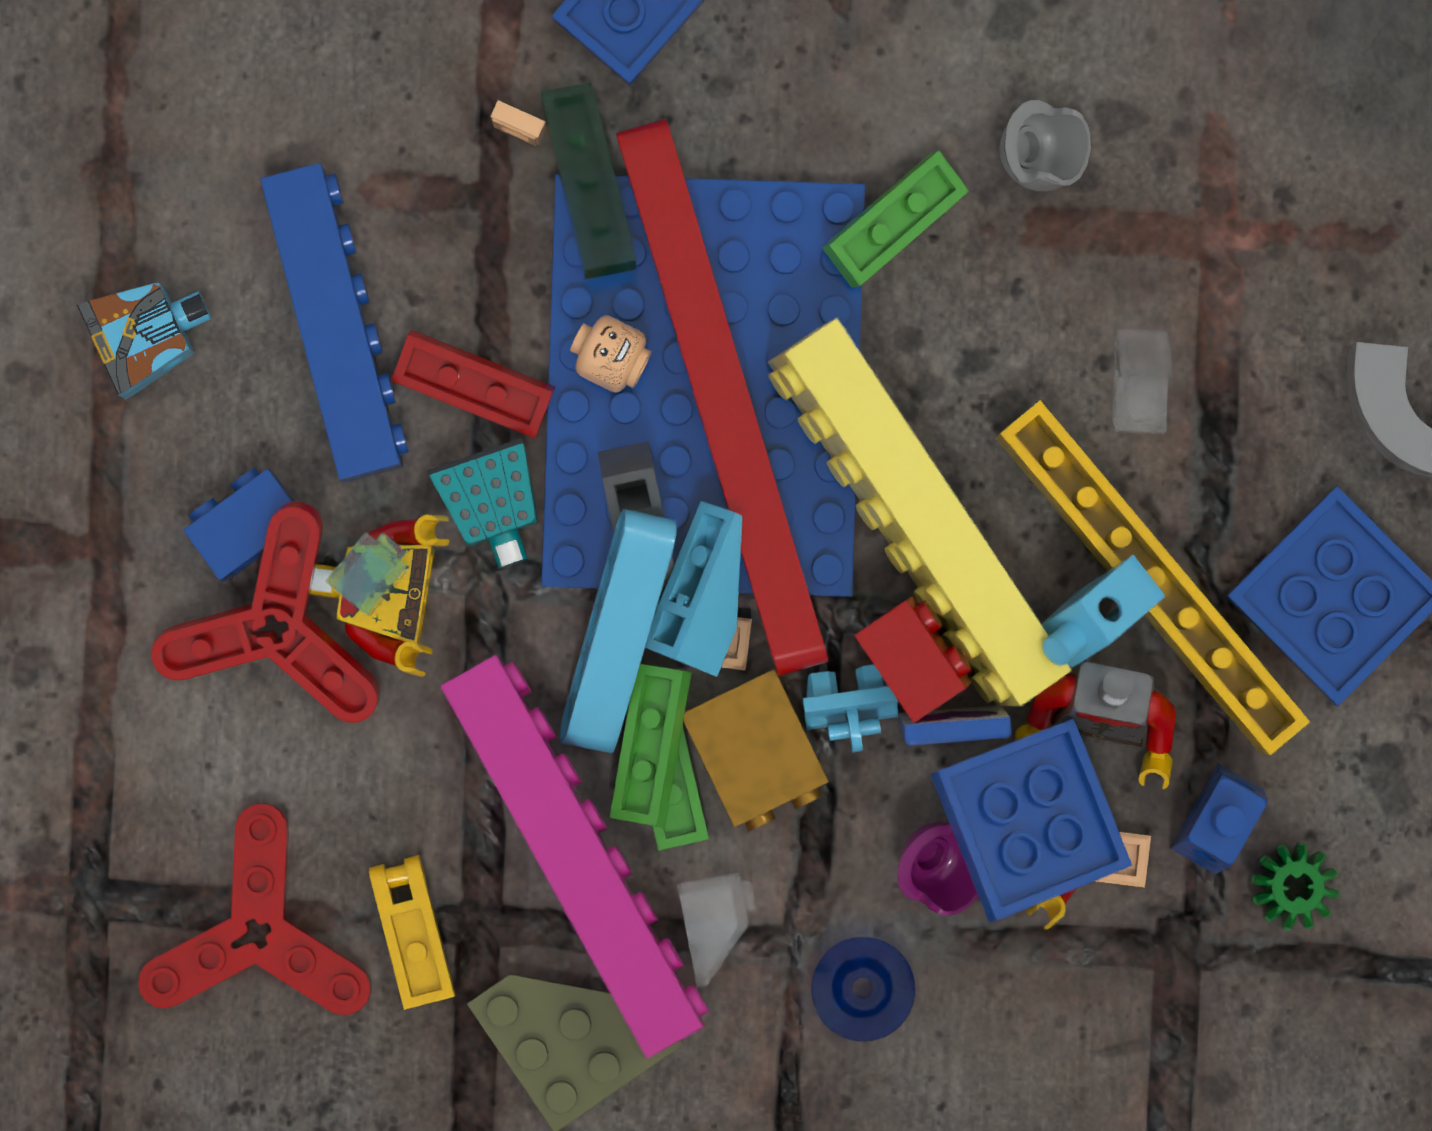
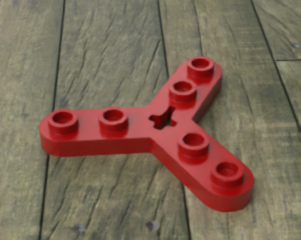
[151,501,381,723]
[138,803,372,1015]

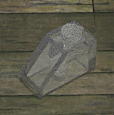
[677,871,757,987]

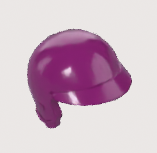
[897,821,979,916]

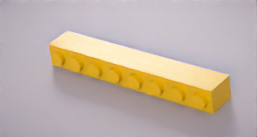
[996,400,1310,756]

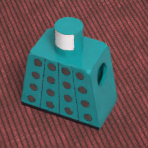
[428,438,538,569]

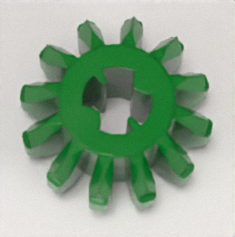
[1250,842,1340,931]

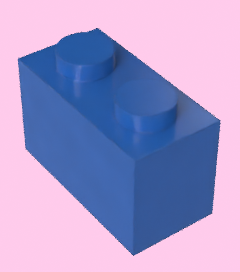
[183,468,294,582]

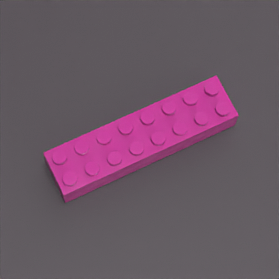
[441,655,710,1059]

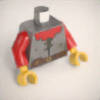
[1015,662,1176,789]

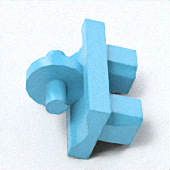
[803,664,898,753]

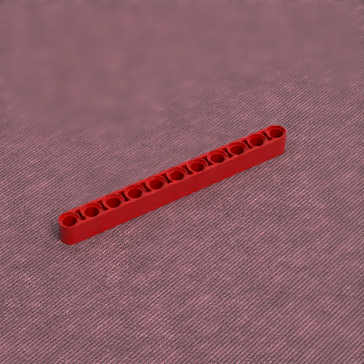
[616,118,829,677]

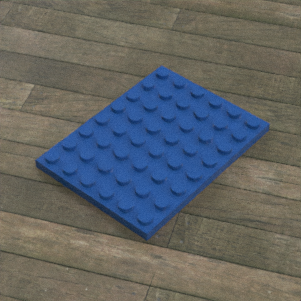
[542,174,865,597]

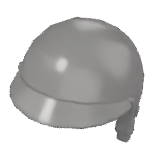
[999,100,1091,192]

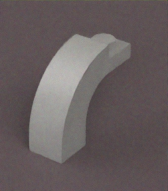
[1346,342,1432,478]

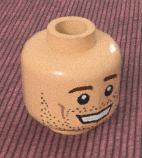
[570,315,652,393]

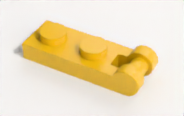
[369,855,456,1010]

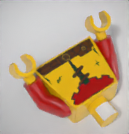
[310,515,449,677]

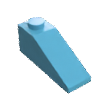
[645,501,742,677]

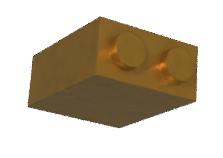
[683,669,828,832]

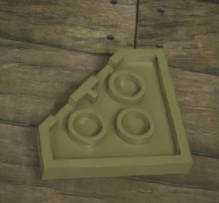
[467,973,684,1131]

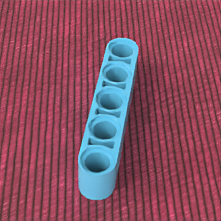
[560,509,677,754]

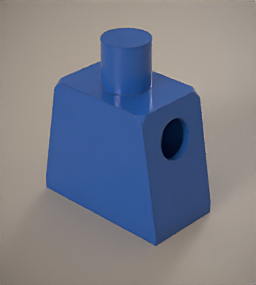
[1170,763,1268,874]

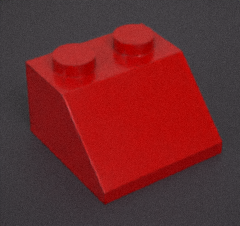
[854,596,972,723]

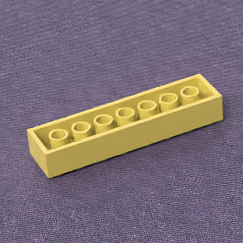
[768,318,1072,706]

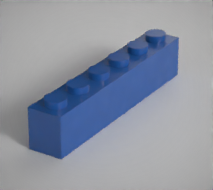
[260,163,409,483]

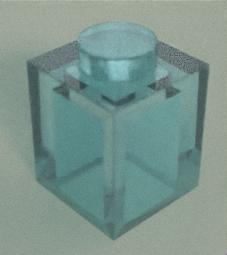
[325,532,410,616]

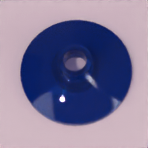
[811,937,916,1042]

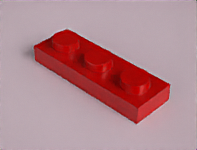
[391,330,556,438]

